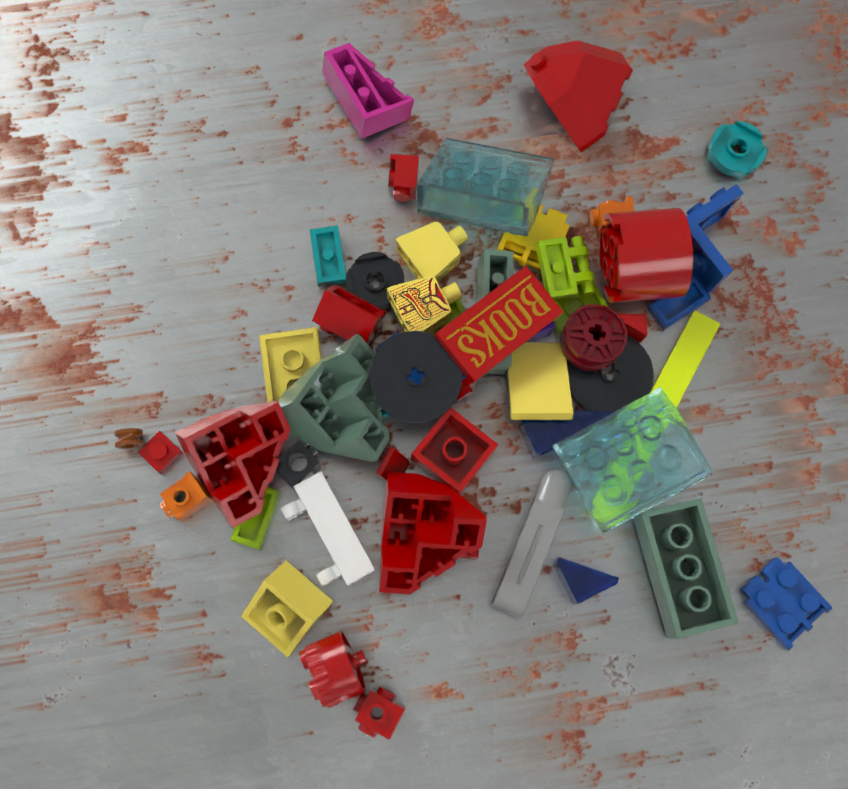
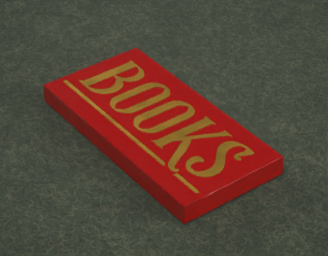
[434,266,563,384]

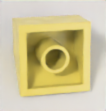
[241,561,333,658]

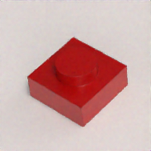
[138,431,183,475]

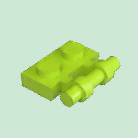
[535,236,595,299]

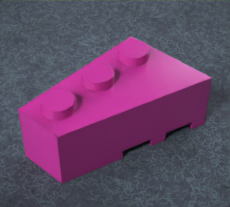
[322,43,414,139]

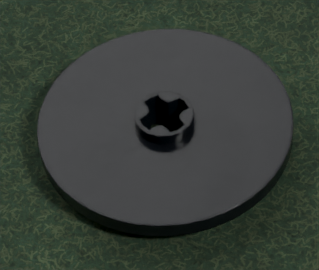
[369,331,462,423]
[567,335,654,417]

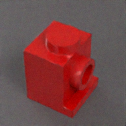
[388,154,419,202]

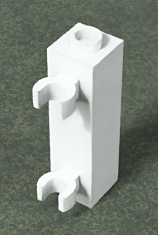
[281,471,376,587]

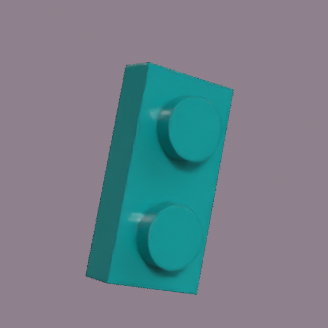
[309,225,346,287]

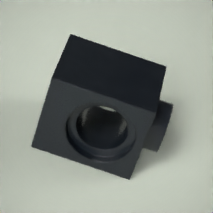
[276,440,322,491]

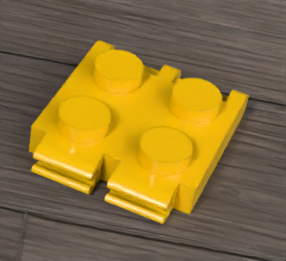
[497,198,570,271]

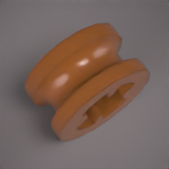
[114,428,144,449]

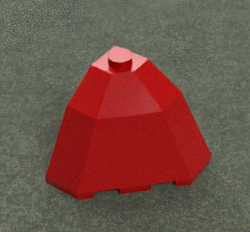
[523,40,633,153]
[175,401,291,528]
[379,471,487,594]

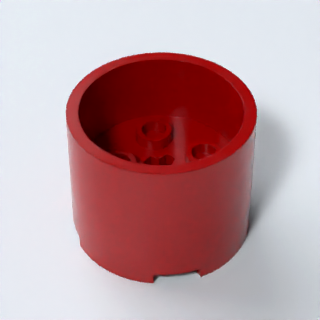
[599,208,693,303]

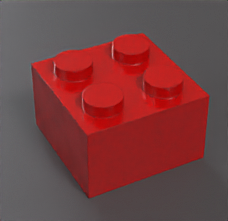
[411,408,499,495]

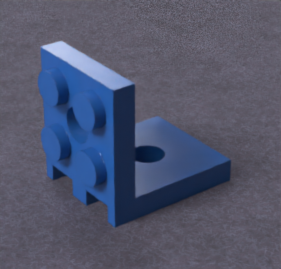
[686,184,744,294]

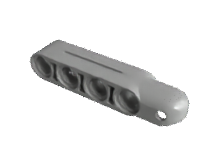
[491,469,572,618]

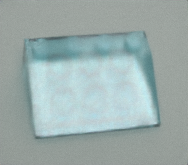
[416,138,554,236]
[553,387,714,534]

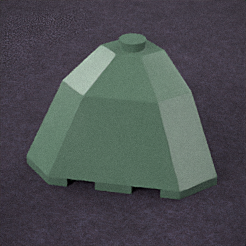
[278,334,390,462]

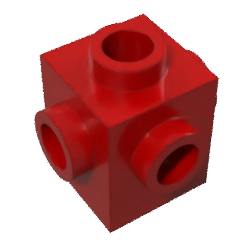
[353,686,405,740]

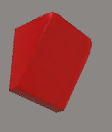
[618,313,648,343]
[376,447,409,482]

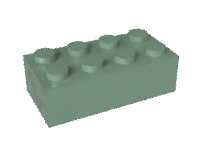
[633,498,739,639]

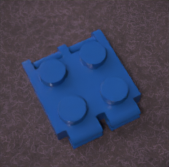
[740,557,832,651]

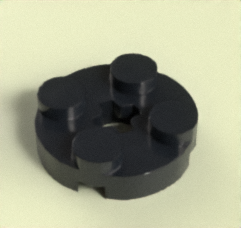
[346,252,404,310]

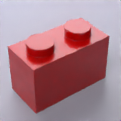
[312,285,386,345]

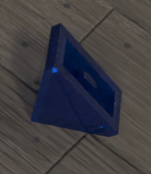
[552,557,619,604]

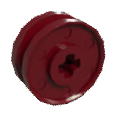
[560,304,628,372]

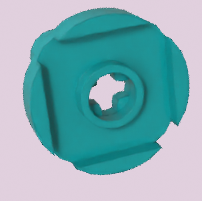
[707,121,767,179]

